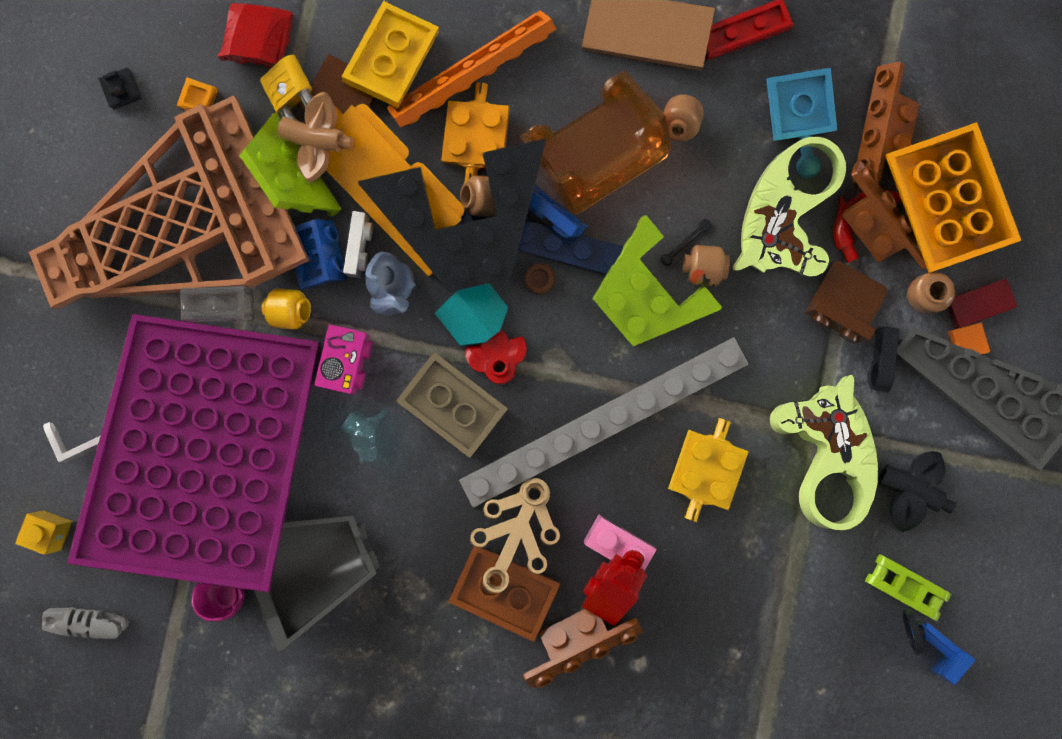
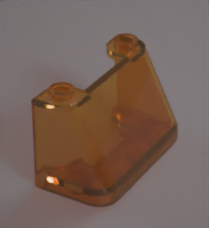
[521,70,671,214]

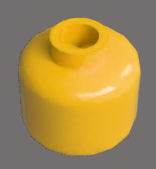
[261,288,311,330]

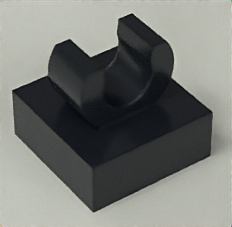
[98,67,142,110]

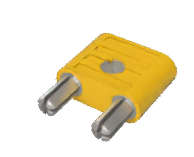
[260,55,313,120]

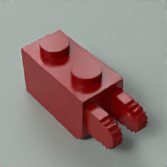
[582,549,647,626]

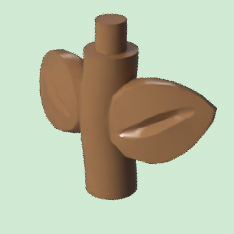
[278,92,355,183]

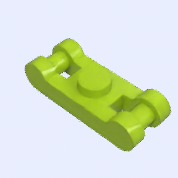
[865,554,952,622]

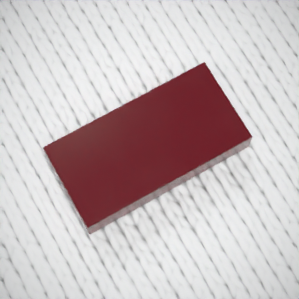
[948,278,1018,329]

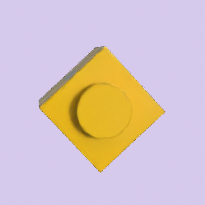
[15,511,73,555]

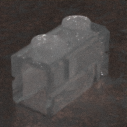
[180,286,254,323]

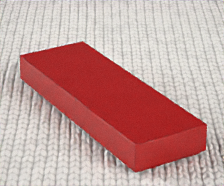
[705,0,794,61]

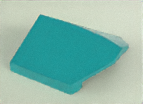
[435,283,508,346]

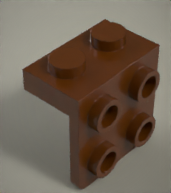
[804,261,887,344]

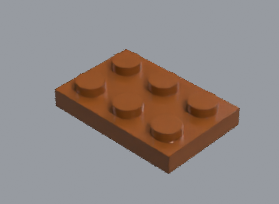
[448,547,560,642]

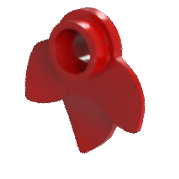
[465,329,527,385]

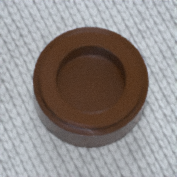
[524,263,555,295]

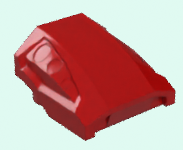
[217,3,293,68]

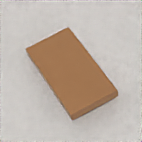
[582,0,715,71]

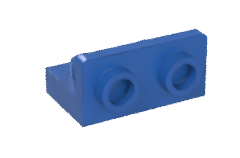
[295,219,347,290]

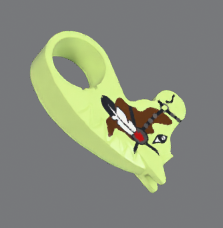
[733,137,846,276]
[770,375,878,530]

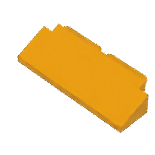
[326,104,465,277]

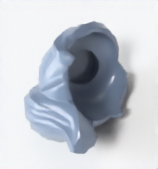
[365,251,416,317]

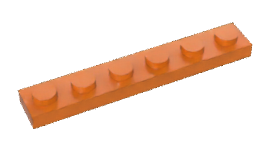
[386,10,556,128]

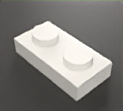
[343,211,373,279]

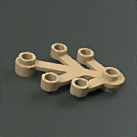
[470,478,560,593]

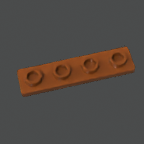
[852,62,919,185]
[842,160,927,270]
[523,609,643,688]

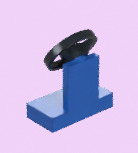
[902,609,976,685]

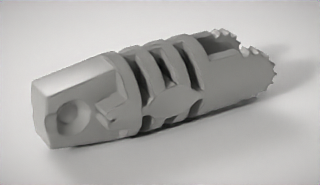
[42,607,130,639]

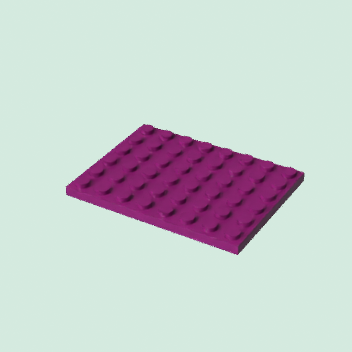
[67,314,320,593]

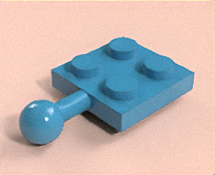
[766,68,837,179]

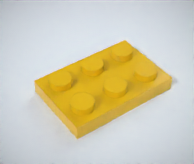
[342,1,439,108]

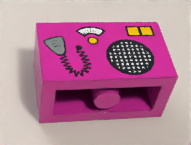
[314,324,373,395]

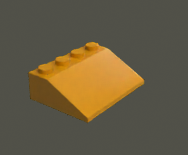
[885,122,1022,273]

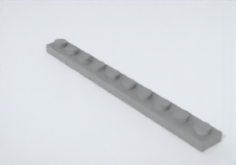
[459,337,749,508]

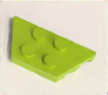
[240,113,342,216]

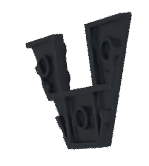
[358,138,546,292]

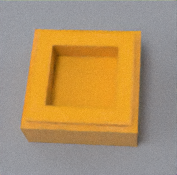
[176,77,219,111]

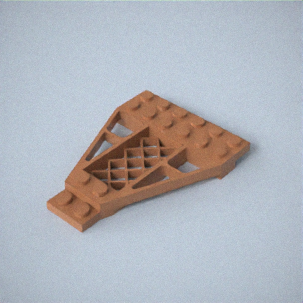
[29,95,310,309]

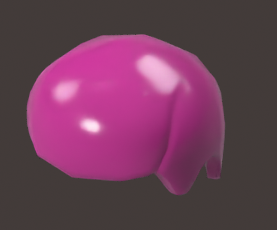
[191,583,245,622]

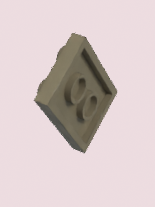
[396,352,508,458]

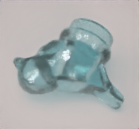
[339,409,389,464]

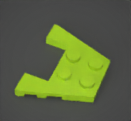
[592,215,722,346]

